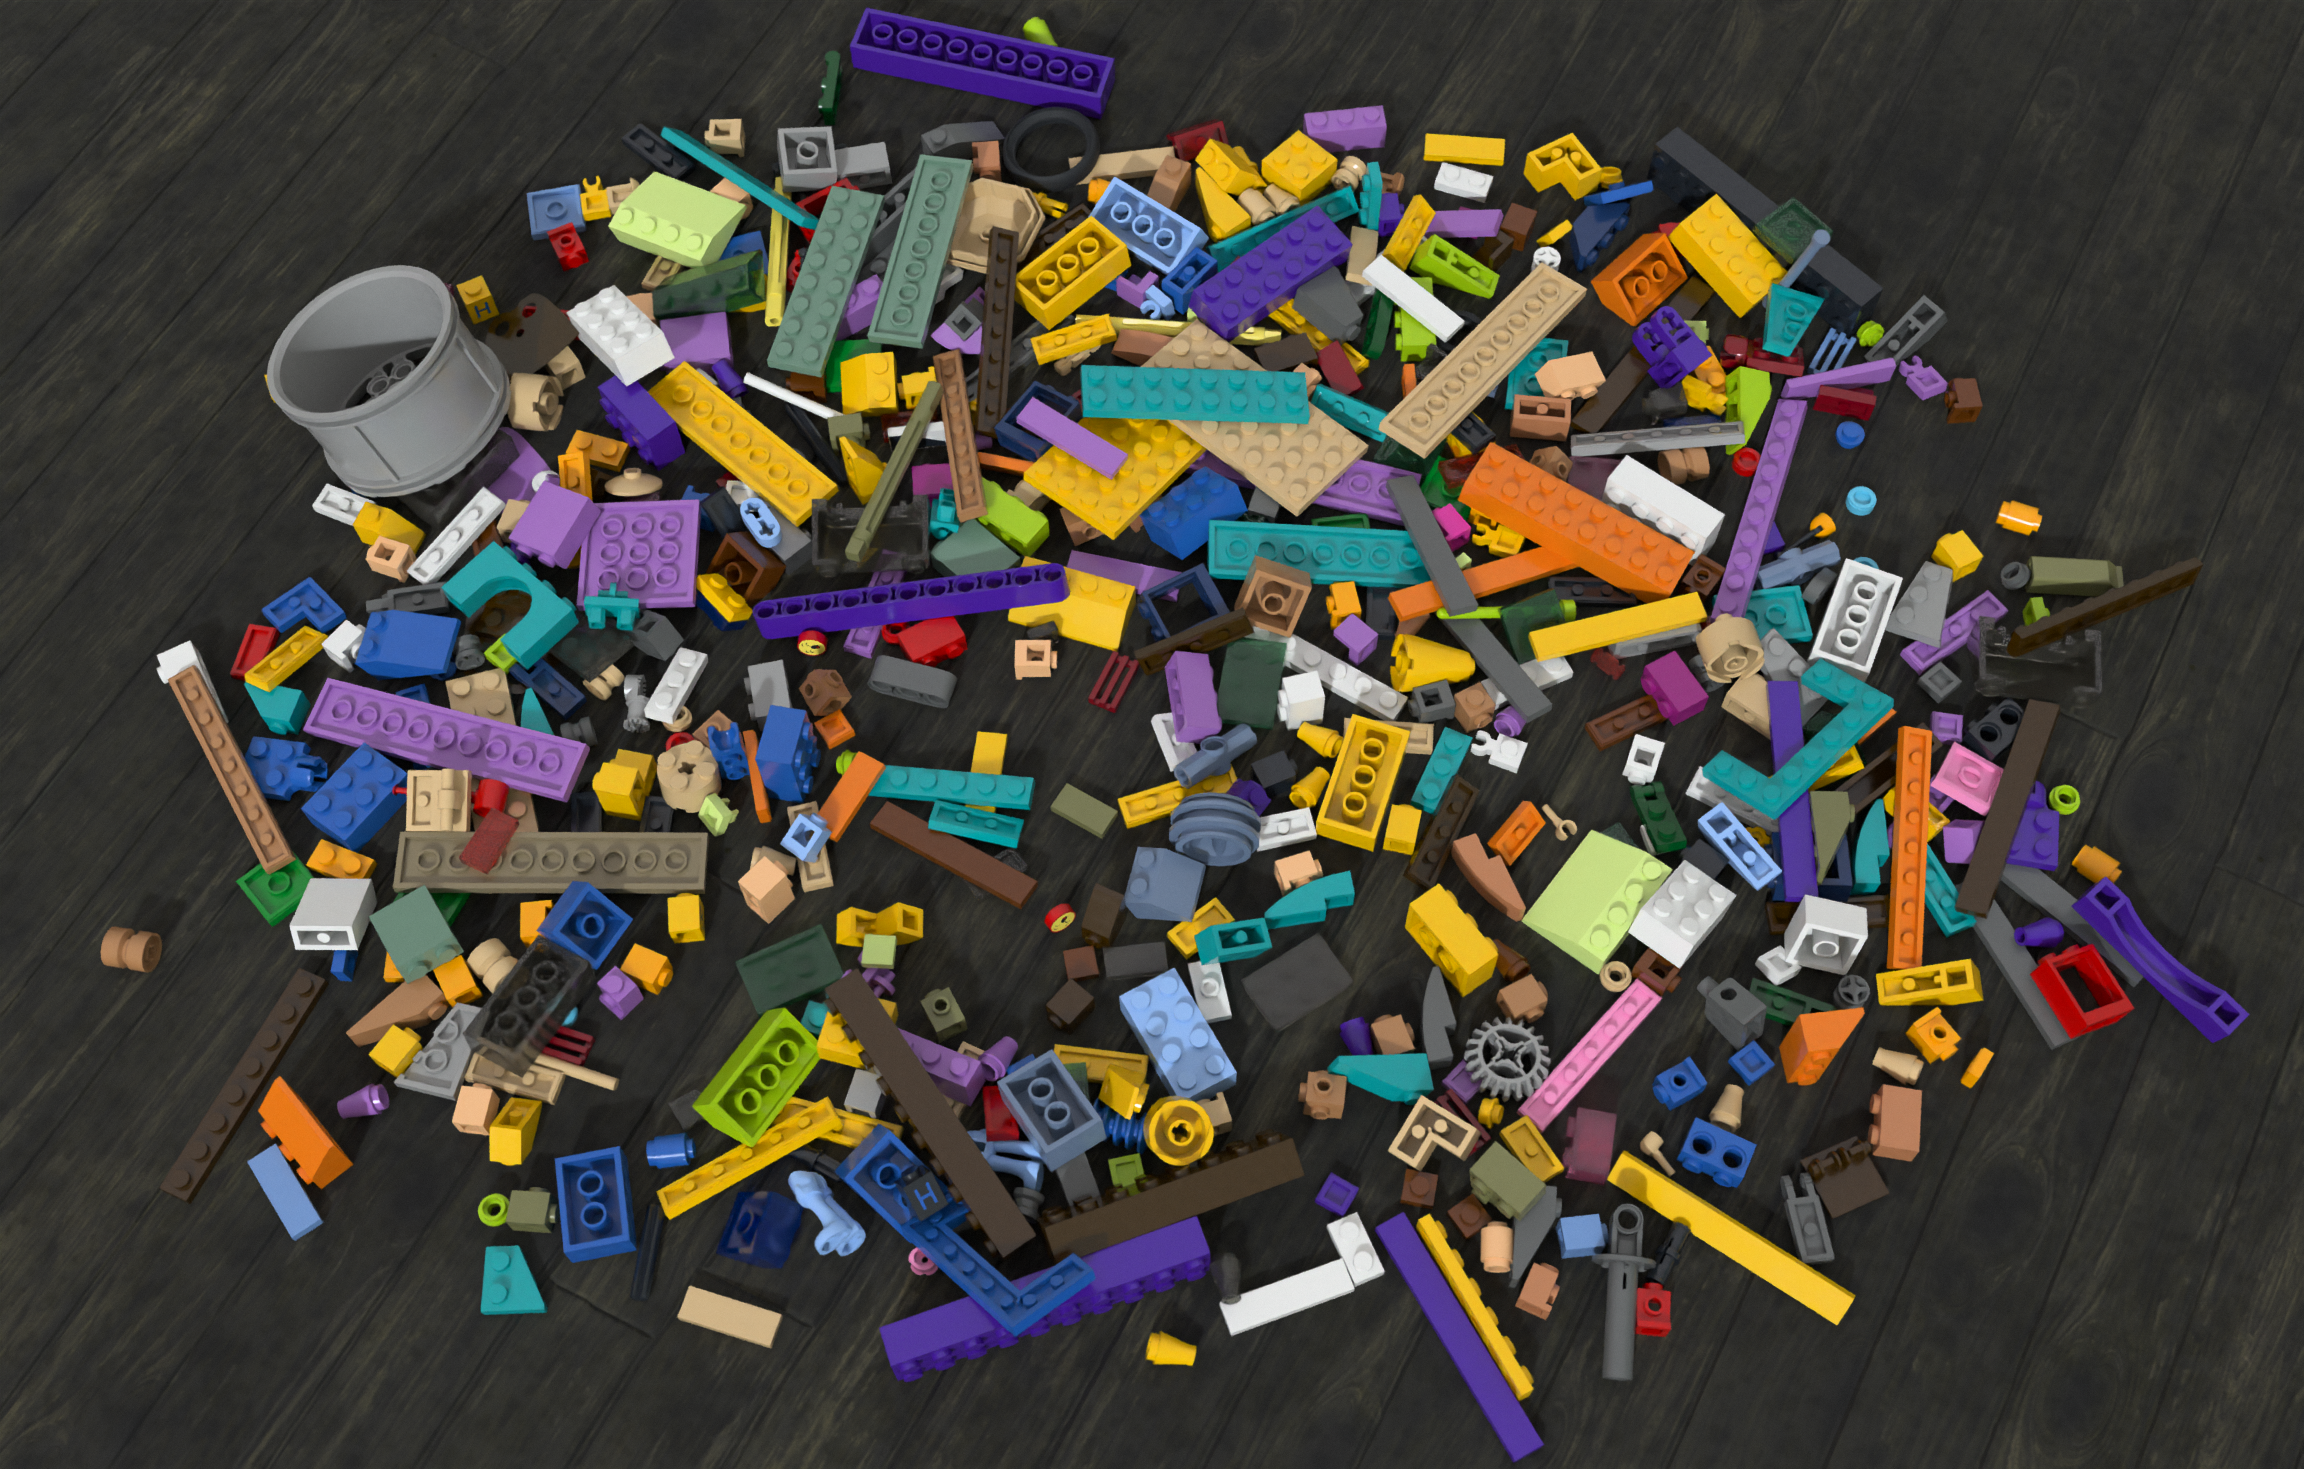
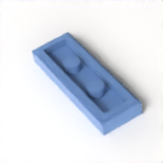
[247,1144,324,1241]

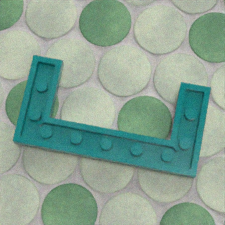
[1702,658,1894,820]

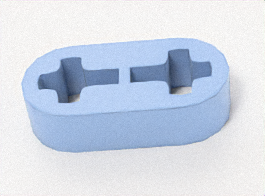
[740,498,782,548]

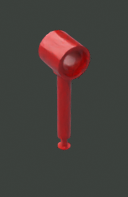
[392,779,510,819]

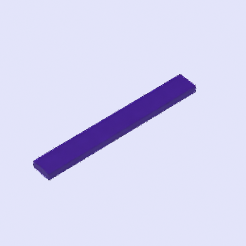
[1766,681,1818,902]
[1375,1212,1544,1463]

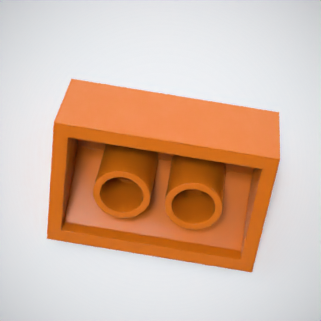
[1591,233,1688,326]
[1779,1008,1865,1086]
[258,1076,353,1189]

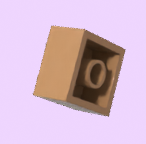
[1234,555,1312,638]

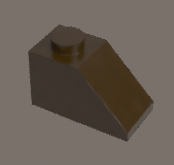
[1081,883,1126,950]

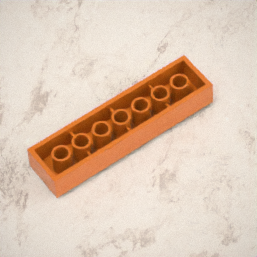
[1458,442,1695,604]

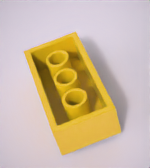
[1668,194,1787,318]
[1014,215,1131,330]
[1316,714,1410,852]

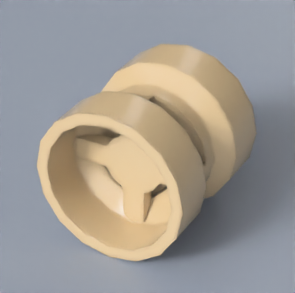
[1331,156,1367,192]
[583,660,625,701]

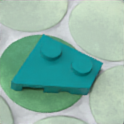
[481,1246,547,1315]

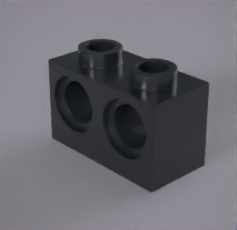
[1960,697,2025,763]

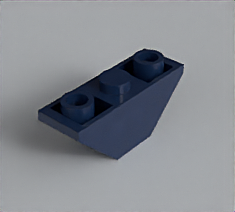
[1569,202,1630,273]

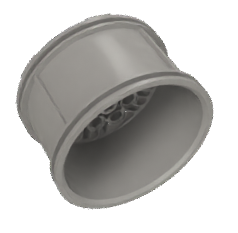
[267,265,511,498]

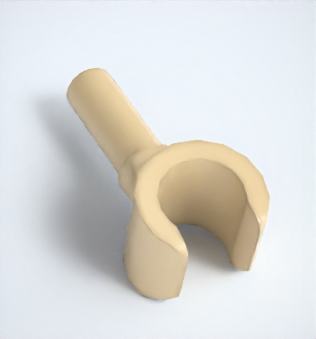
[1542,804,1577,841]
[1640,1131,1675,1177]

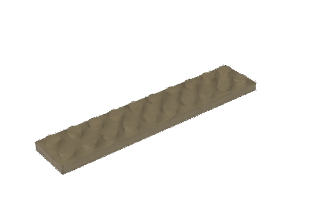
[393,832,709,894]

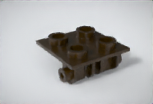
[1800,1136,1889,1219]

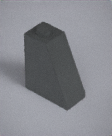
[1292,266,1363,345]

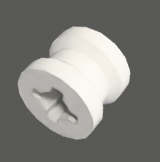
[1531,247,1561,272]

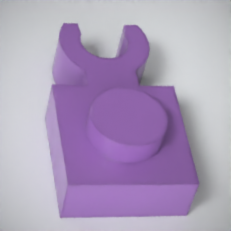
[1899,356,1948,400]

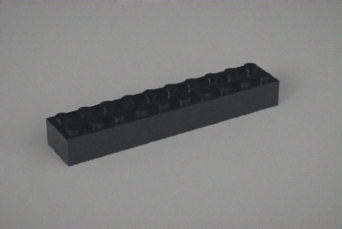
[1647,127,1883,339]

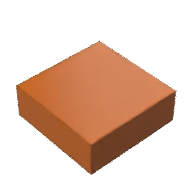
[814,709,855,750]

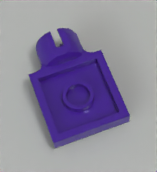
[2007,781,2059,871]

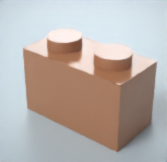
[1510,394,1571,441]
[1868,1084,1922,1161]

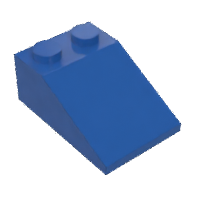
[355,610,461,680]
[834,1124,949,1243]

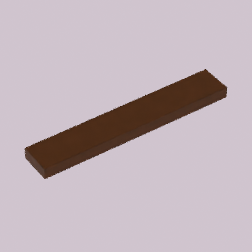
[870,801,1038,909]

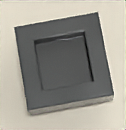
[1917,661,1962,704]

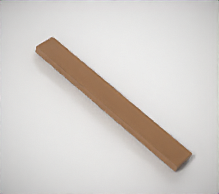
[933,349,988,523]
[168,665,296,875]

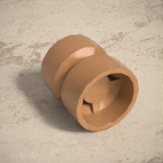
[1658,447,1710,485]
[101,926,162,973]

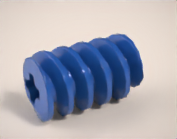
[1093,1097,1148,1154]

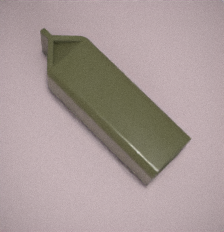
[2025,556,2124,597]

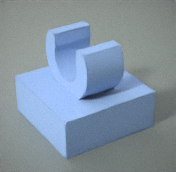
[1140,285,1175,320]

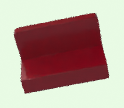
[1166,119,1229,161]
[1813,385,1877,421]

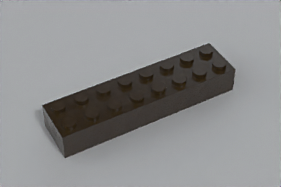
[1036,1129,1304,1265]

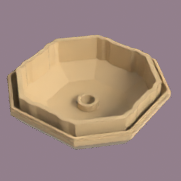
[947,178,1045,274]

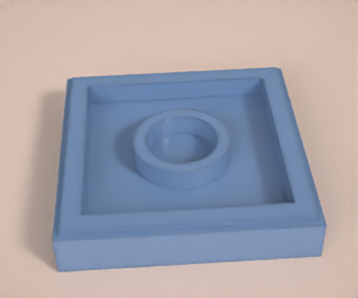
[526,184,587,241]

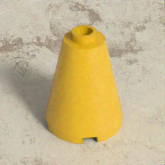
[1390,633,1475,692]

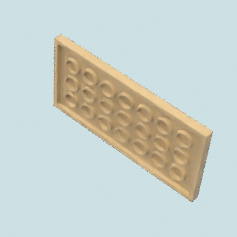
[1141,319,1369,517]

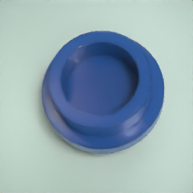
[1835,421,1865,449]

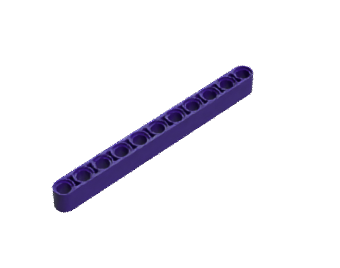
[752,563,1071,639]

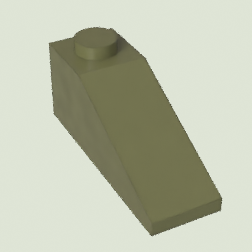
[1809,791,1855,885]

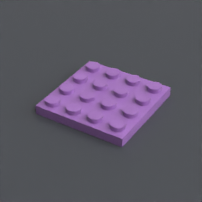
[577,499,701,611]

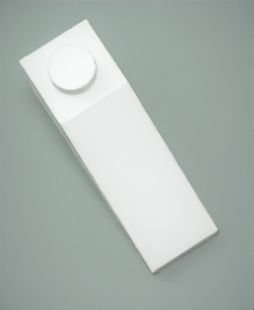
[157,641,229,723]

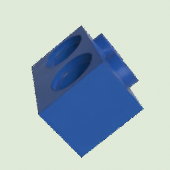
[1676,1117,1756,1188]

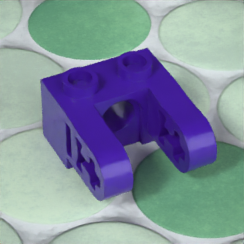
[1632,306,1712,393]

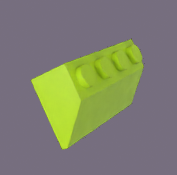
[692,1008,821,1147]

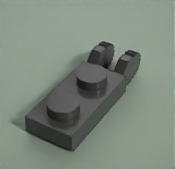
[1780,1173,1835,1265]

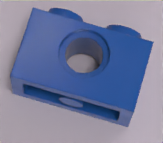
[1162,247,1218,314]

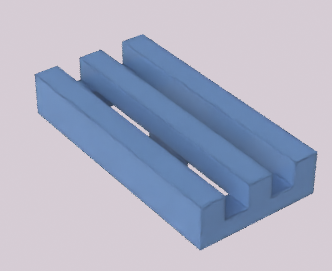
[1807,328,1856,374]

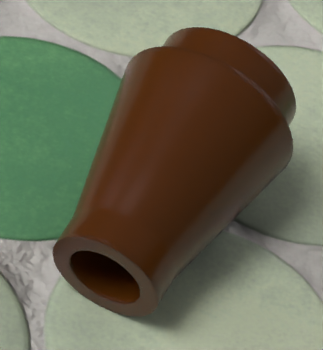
[1493,939,1531,983]

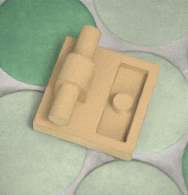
[406,769,472,832]

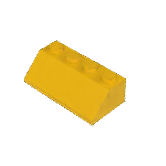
[1008,556,1136,652]

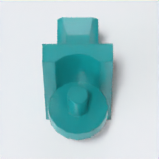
[929,488,959,540]
[584,582,640,631]

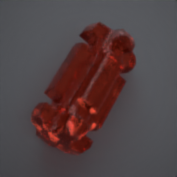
[1590,647,1626,680]

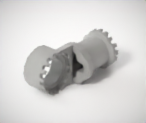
[623,675,650,733]

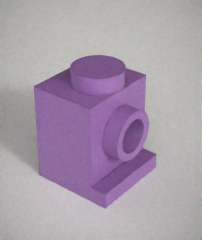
[597,966,644,1020]

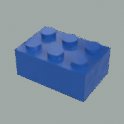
[1139,466,1248,560]
[755,705,821,803]
[301,742,408,853]
[555,1146,637,1263]

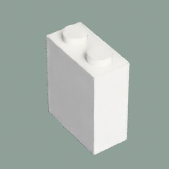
[289,878,377,950]

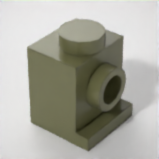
[827,413,871,456]

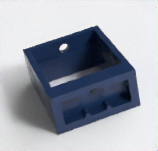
[994,381,1084,463]
[1137,563,1230,642]
[1763,832,1853,902]

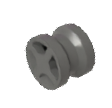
[453,635,485,670]
[1833,975,1870,1010]
[1013,1187,1045,1224]

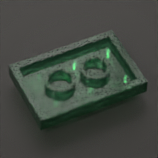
[1217,637,1288,730]
[735,924,844,1018]

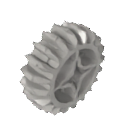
[1464,1016,1551,1102]

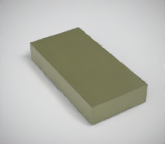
[1051,783,1118,839]

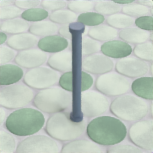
[1762,230,1830,308]

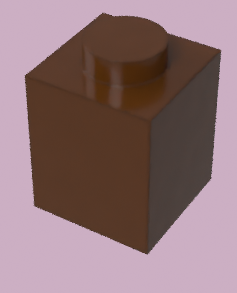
[1500,203,1537,252]

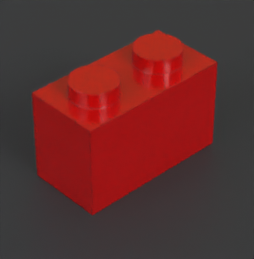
[897,616,967,668]

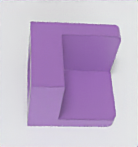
[1116,271,1159,308]
[1333,613,1378,667]
[1943,819,1985,864]

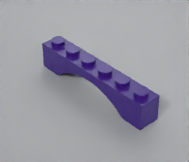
[2071,876,2249,1043]

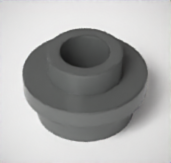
[2001,562,2031,590]

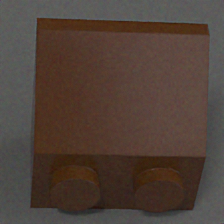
[705,531,786,608]

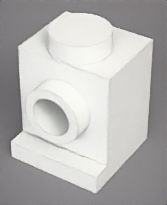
[321,620,366,673]
[1622,734,1665,785]

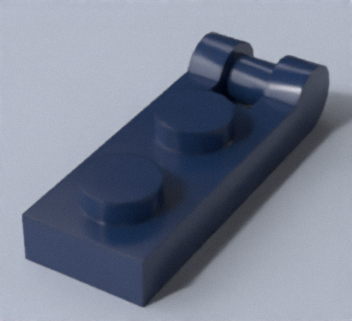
[508,658,587,721]

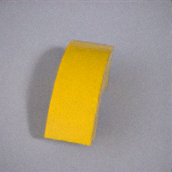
[836,902,923,947]

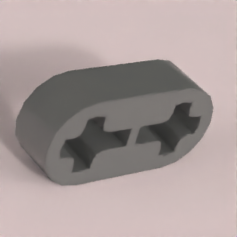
[1801,567,1838,605]

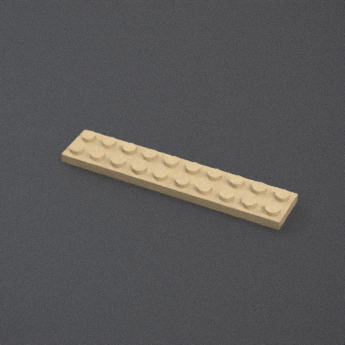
[1379,262,1587,459]

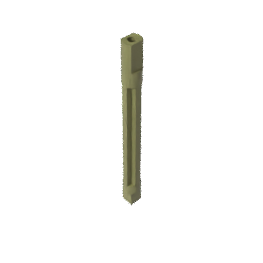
[845,381,944,562]

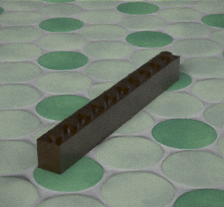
[823,968,1036,1263]

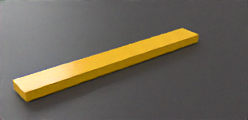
[1607,1150,1855,1325]

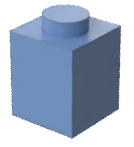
[1556,1214,1608,1259]

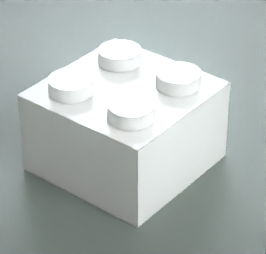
[1784,894,1868,976]

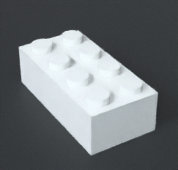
[566,285,674,386]
[1602,455,1725,566]
[1807,558,1903,683]

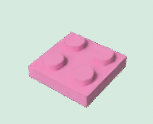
[1930,742,2004,816]

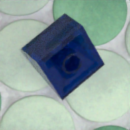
[716,1192,804,1269]

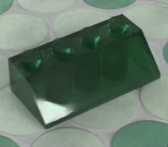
[652,249,766,321]

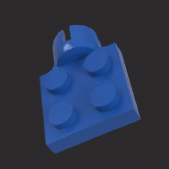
[245,736,329,801]

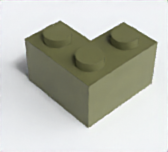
[1470,1141,1546,1221]

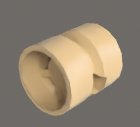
[467,938,527,997]

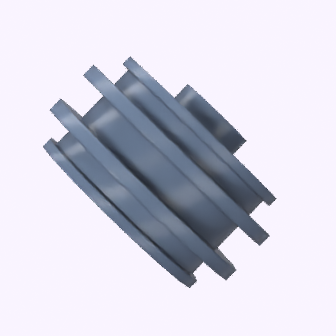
[1169,792,1261,866]

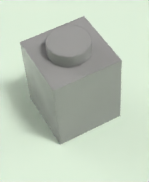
[844,1068,887,1120]

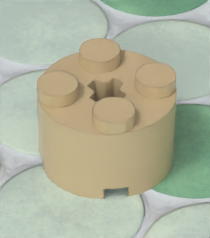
[508,373,563,431]
[1695,613,1765,683]
[657,740,722,813]

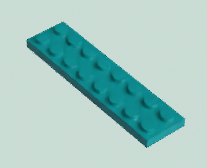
[1080,365,1310,424]
[1208,520,1431,588]

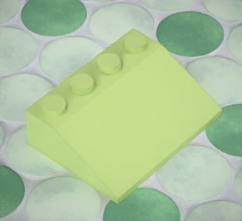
[609,171,747,276]
[1522,830,1673,975]

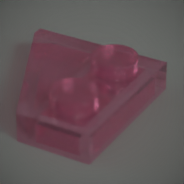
[1568,456,1622,501]

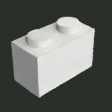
[1277,671,1325,731]

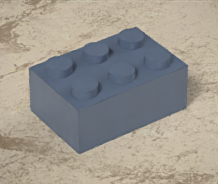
[997,1049,1106,1172]

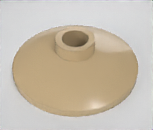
[605,468,663,496]

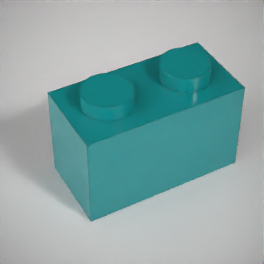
[1194,918,1272,966]

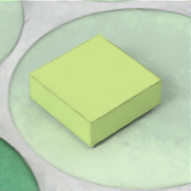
[861,934,897,969]

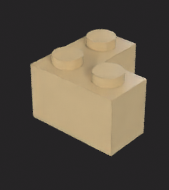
[1388,1095,1481,1172]

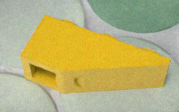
[1099,1063,1150,1120]

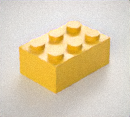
[1405,884,1499,997]

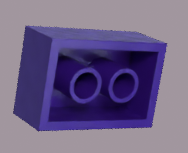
[598,375,685,471]

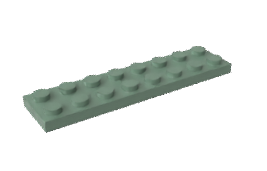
[868,154,974,349]
[767,186,885,378]

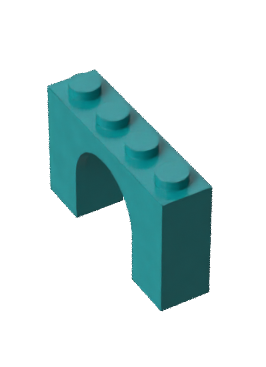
[441,541,579,670]

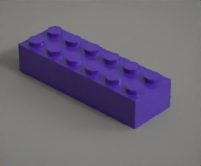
[1189,205,1353,343]

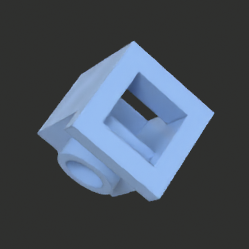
[780,813,832,863]

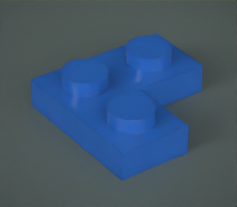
[261,577,347,634]

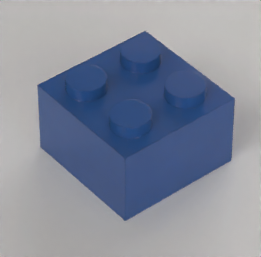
[536,881,633,969]

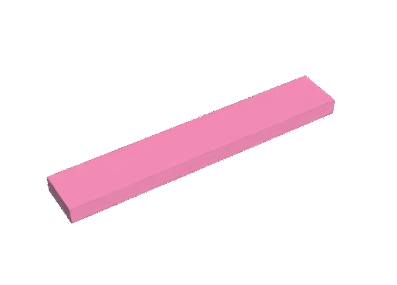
[1517,978,1662,1134]

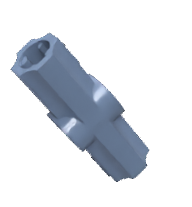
[1754,540,1841,590]
[1173,723,1257,789]

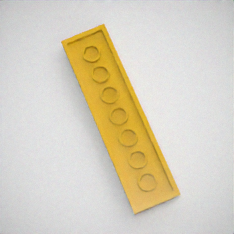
[648,361,839,527]

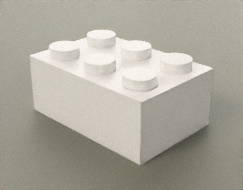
[1628,860,1737,969]

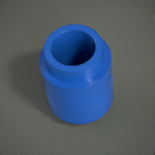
[646,1133,696,1169]

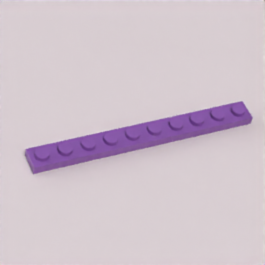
[1711,399,1808,623]

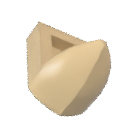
[606,178,640,215]

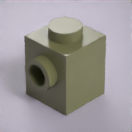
[920,987,967,1043]
[506,1187,560,1233]

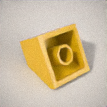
[840,352,899,417]

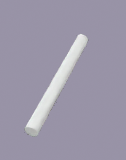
[743,372,844,419]

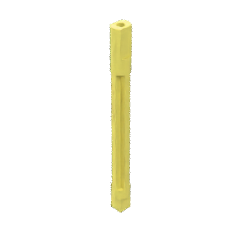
[765,177,792,326]
[1076,314,1281,346]

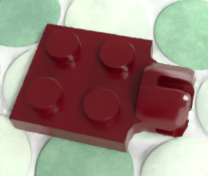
[1720,334,1804,377]

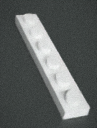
[1242,626,1408,721]

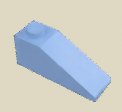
[1698,802,1782,891]

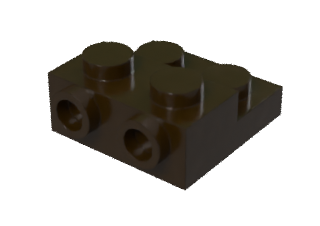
[476,581,542,640]

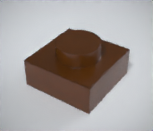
[1400,1169,1438,1210]
[1446,1194,1493,1241]

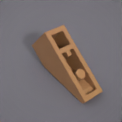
[1147,155,1191,213]
[346,975,450,1047]

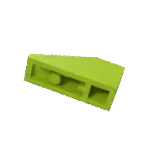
[1410,234,1500,299]
[1725,366,1772,455]

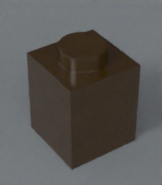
[1046,978,1095,1035]

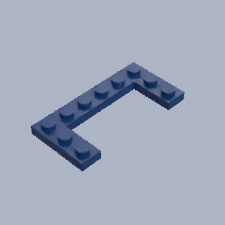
[901,1194,1096,1337]

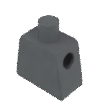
[1697,976,1767,1052]

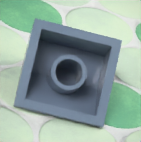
[1125,847,1206,922]

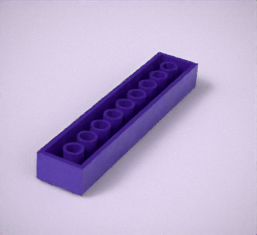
[850,8,1115,119]
[879,1216,1210,1382]

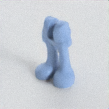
[967,1129,1045,1192]
[788,1171,866,1256]

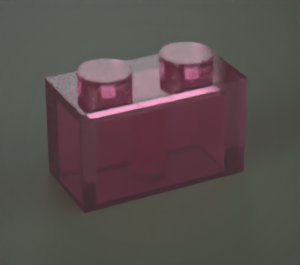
[1561,1107,1617,1185]

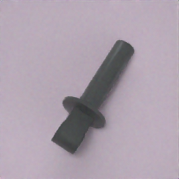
[1592,1204,1656,1381]

